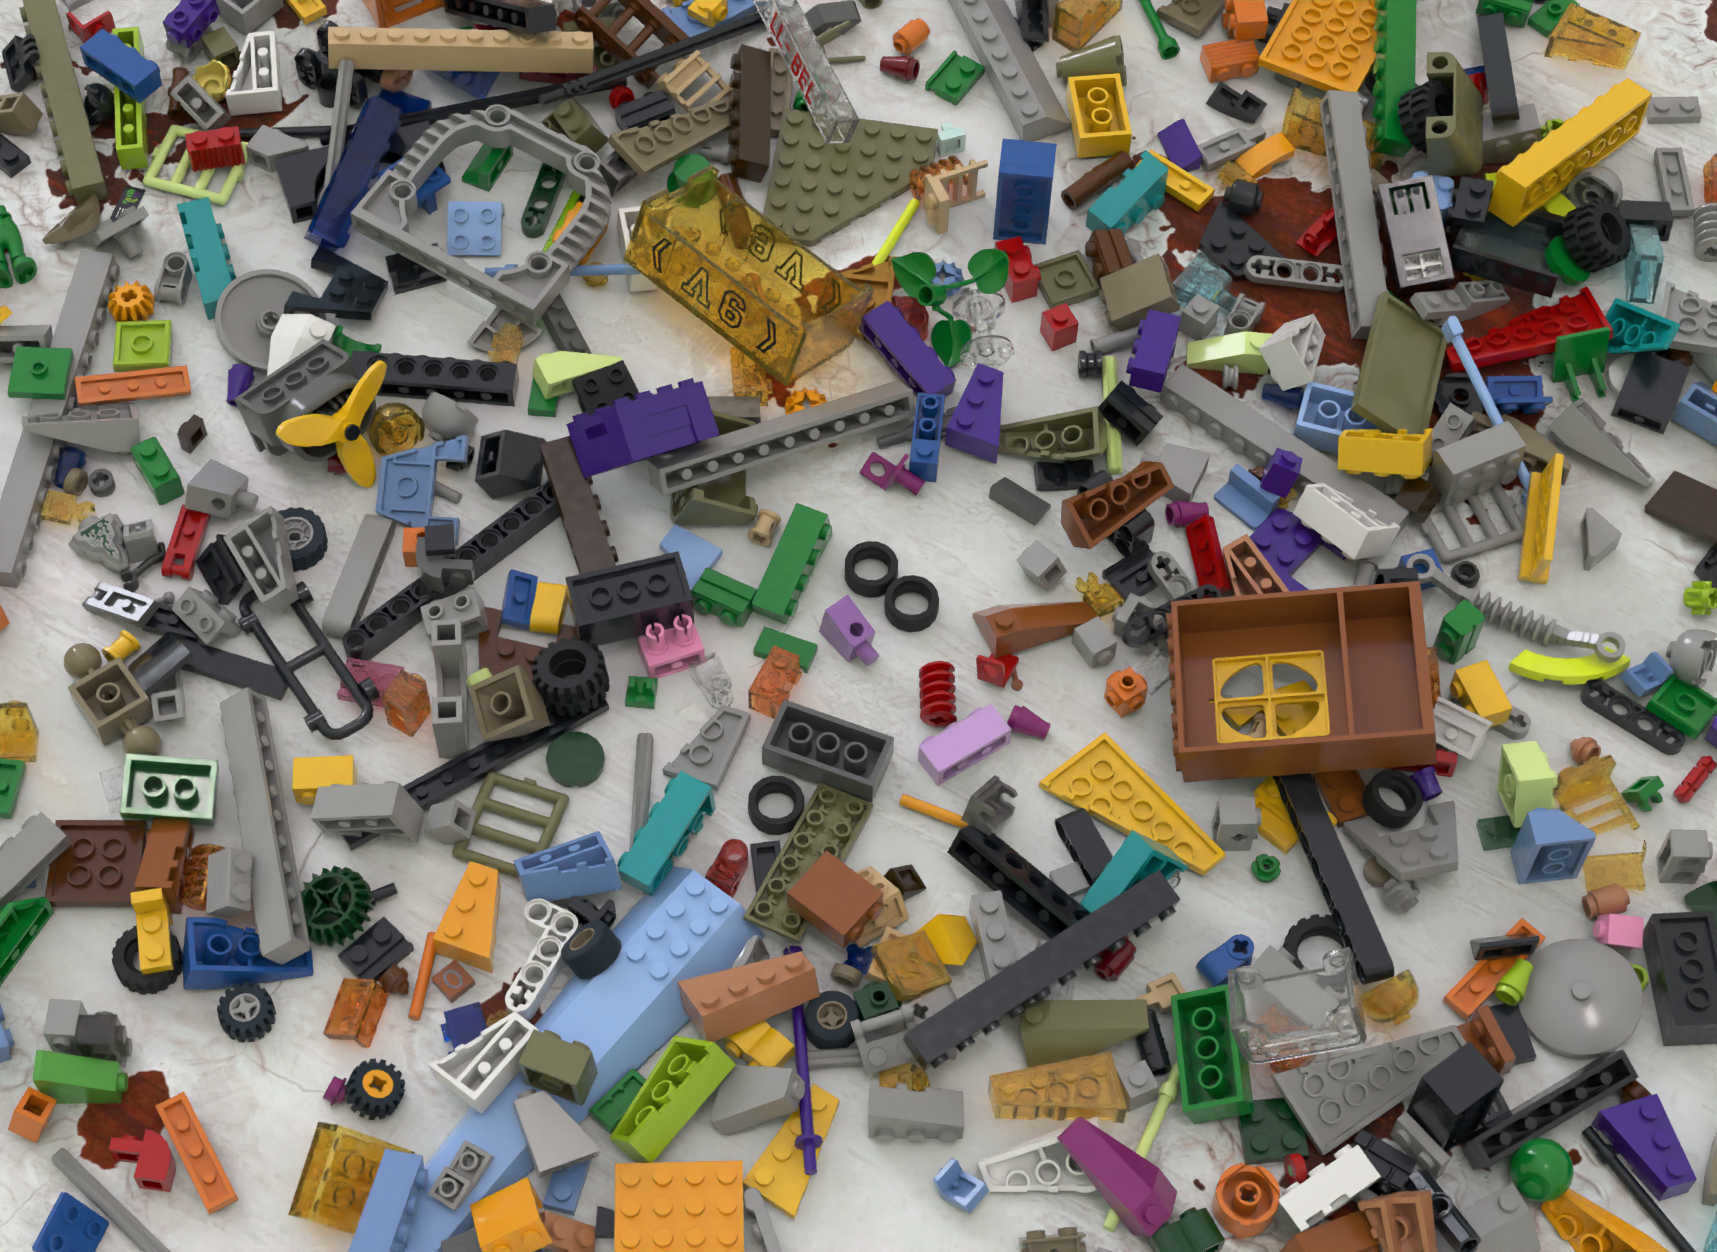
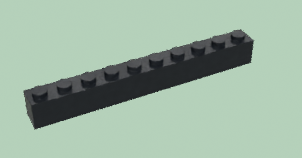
[903,870,1181,1070]

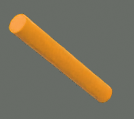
[899,794,969,828]

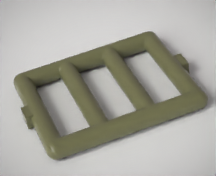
[452,771,570,878]

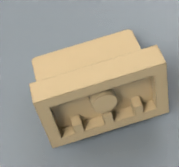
[854,866,909,948]

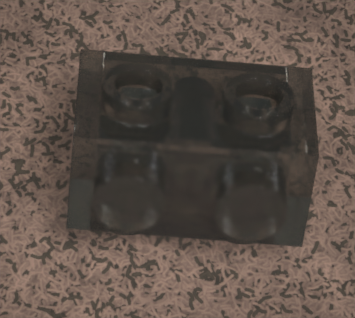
[76,1011,132,1068]

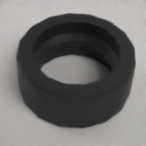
[845,541,898,597]
[884,575,939,632]
[1362,770,1422,829]
[748,776,804,835]

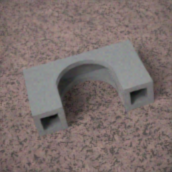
[431,619,469,758]

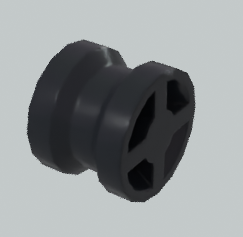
[1078,350,1102,378]

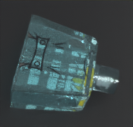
[1173,252,1237,312]

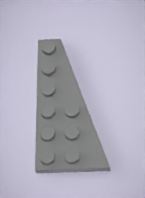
[1660,281,1717,355]
[1270,1025,1466,1155]

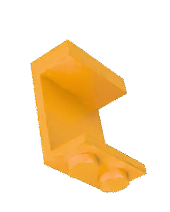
[470,1177,553,1252]

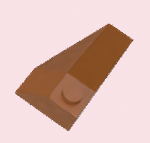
[972,601,1097,659]

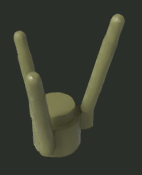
[800,21,866,67]

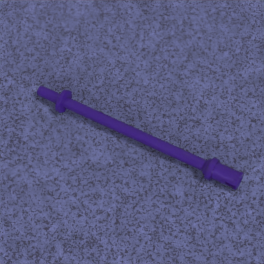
[783,945,823,1175]

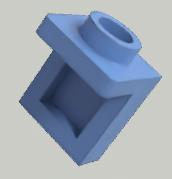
[1620,651,1674,698]
[933,1158,989,1214]

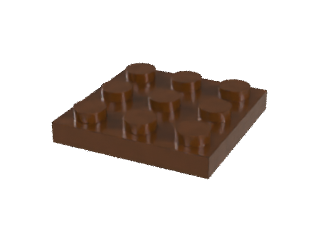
[45,820,148,907]

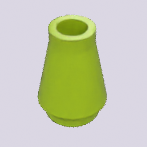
[1495,959,1534,1006]

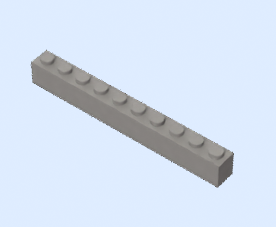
[1320,90,1390,339]
[1160,364,1410,538]
[646,380,915,496]
[220,687,311,965]

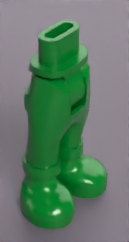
[0,205,37,288]

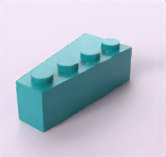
[177,197,236,320]
[617,771,716,896]

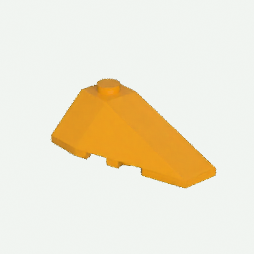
[1540,1188,1670,1252]

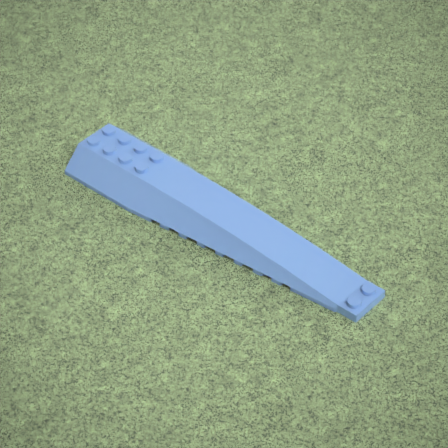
[403,866,764,1252]

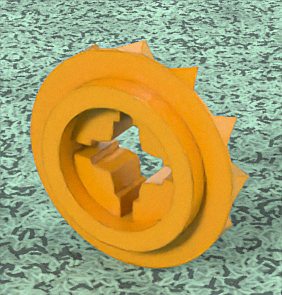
[785,387,827,415]

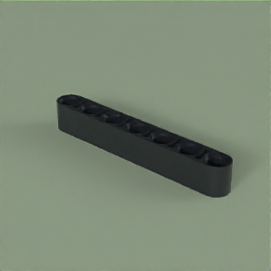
[1477,12,1520,124]

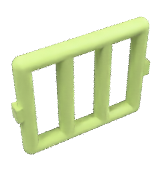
[143,125,249,205]

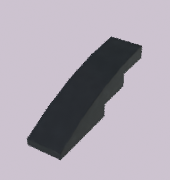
[1015,0,1049,42]

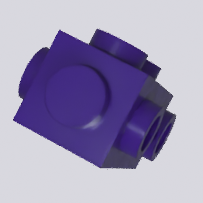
[162,0,220,49]

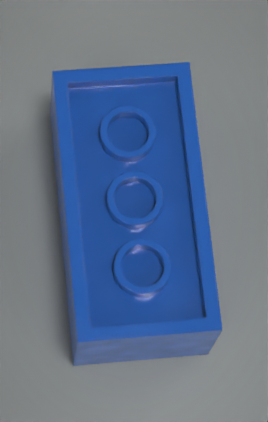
[993,138,1057,245]

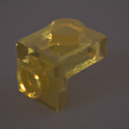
[879,1063,930,1092]

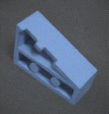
[513,831,622,902]

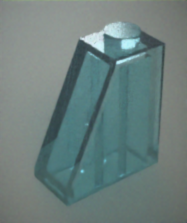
[1625,224,1664,304]

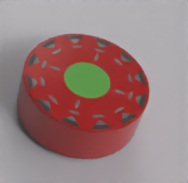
[1284,1153,1307,1185]

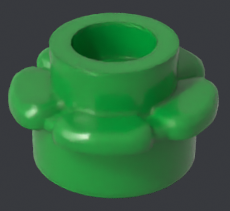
[1251,854,1281,883]

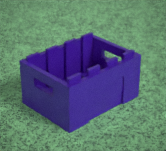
[566,378,720,478]

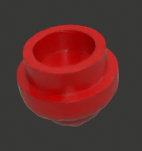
[609,85,635,110]

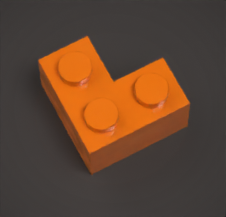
[1221,0,1268,40]

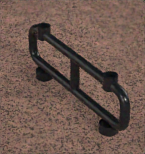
[238,581,381,740]

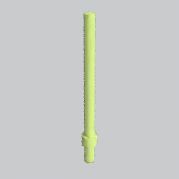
[1102,1062,1180,1232]

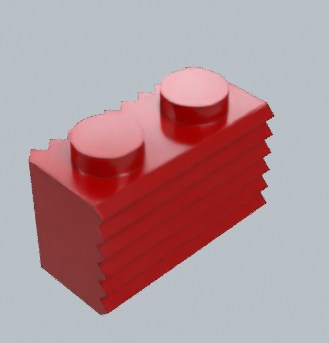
[185,126,245,172]

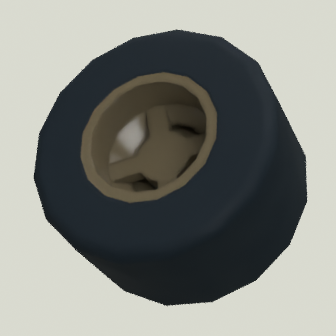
[561,920,621,979]
[805,991,860,1049]

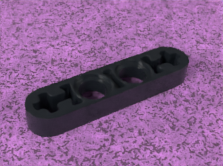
[1121,584,1222,648]
[1580,679,1686,755]

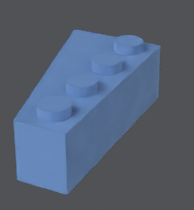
[348,1149,428,1252]

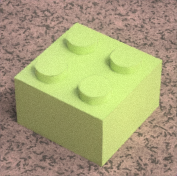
[1497,741,1557,828]

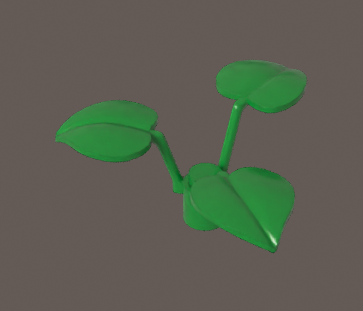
[891,249,1009,368]

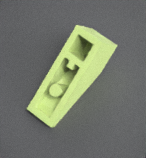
[1186,331,1272,375]
[532,351,623,400]

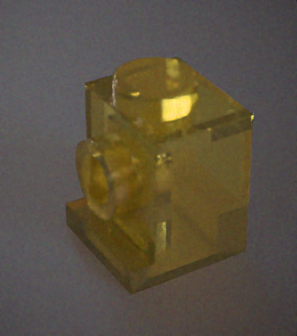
[487,323,525,364]

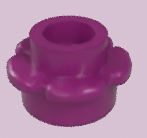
[323,1076,347,1106]

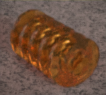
[908,155,968,202]
[180,844,226,911]

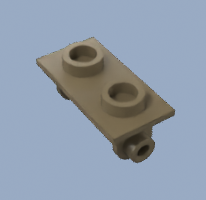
[1018,1227,1086,1252]

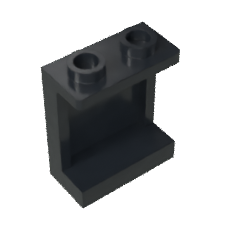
[1611,351,1690,434]

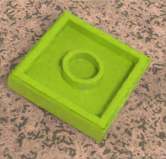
[113,320,173,372]

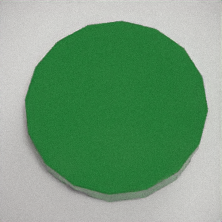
[1545,236,1590,286]

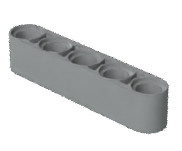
[322,514,396,637]

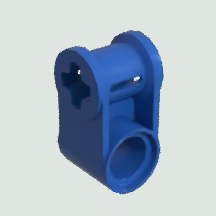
[1196,934,1254,987]

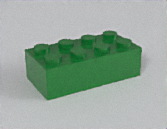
[1171,984,1254,1124]

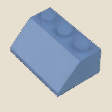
[1510,808,1596,885]

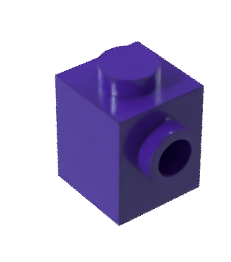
[1260,447,1303,498]

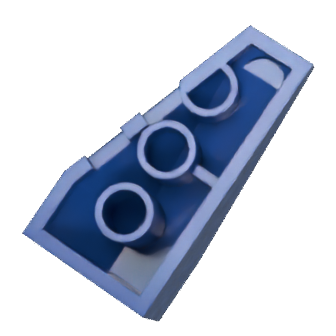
[182,917,314,990]

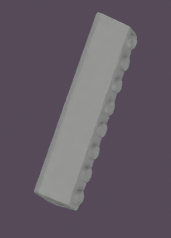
[948,0,1071,141]

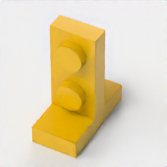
[130,888,174,975]

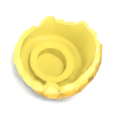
[193,60,232,102]

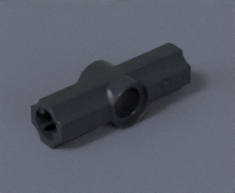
[1404,1170,1482,1252]

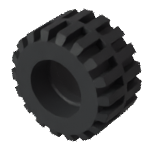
[1397,80,1453,154]
[1562,198,1631,273]
[532,637,610,716]

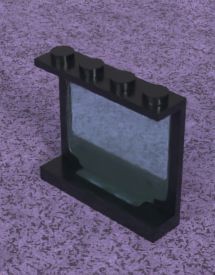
[1450,199,1564,298]

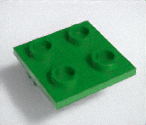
[1551,327,1610,402]

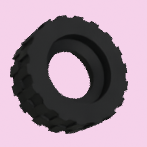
[111,925,183,995]

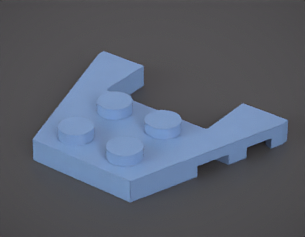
[375,435,469,545]

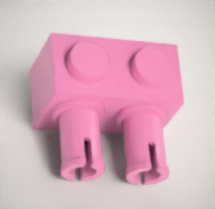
[638,614,705,678]

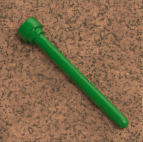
[1139,0,1180,60]

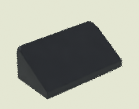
[1470,933,1540,961]

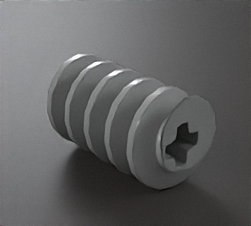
[1693,203,1717,262]

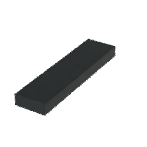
[181,639,289,701]

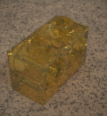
[730,346,773,406]

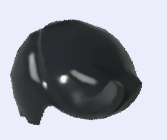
[84,83,115,126]

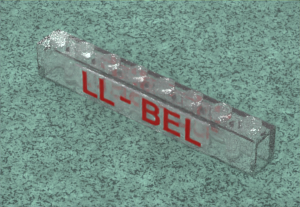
[753,0,859,143]

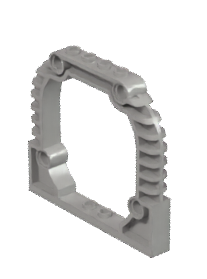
[351,104,612,325]

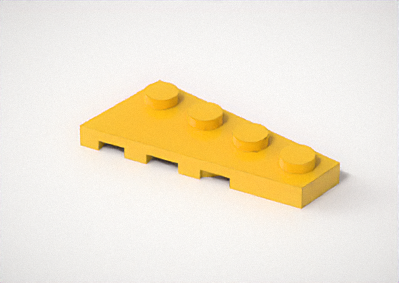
[743,1083,839,1220]

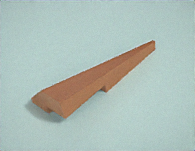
[1358,1190,1437,1252]

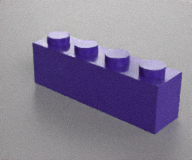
[859,300,956,397]

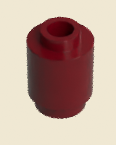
[1094,939,1136,981]

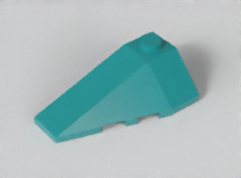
[1605,298,1681,354]

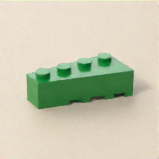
[751,503,833,625]

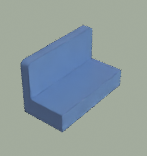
[1214,464,1280,531]

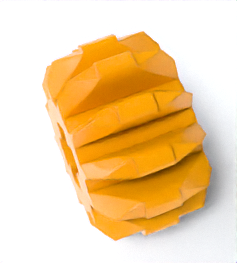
[108,280,155,322]

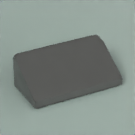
[989,477,1051,526]

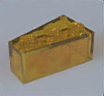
[1052,0,1123,52]
[1544,3,1641,70]

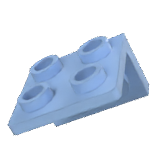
[447,201,505,256]

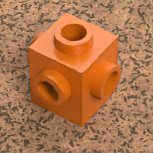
[1104,666,1148,718]

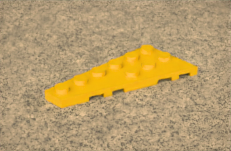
[1039,732,1226,876]

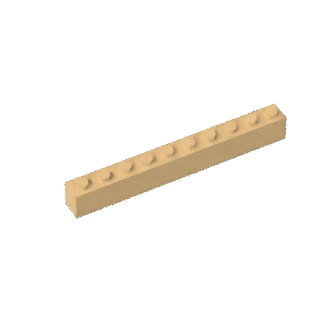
[328,26,594,73]

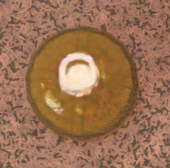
[367,402,425,456]
[1355,969,1419,1026]

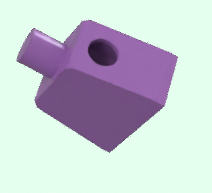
[819,595,880,666]

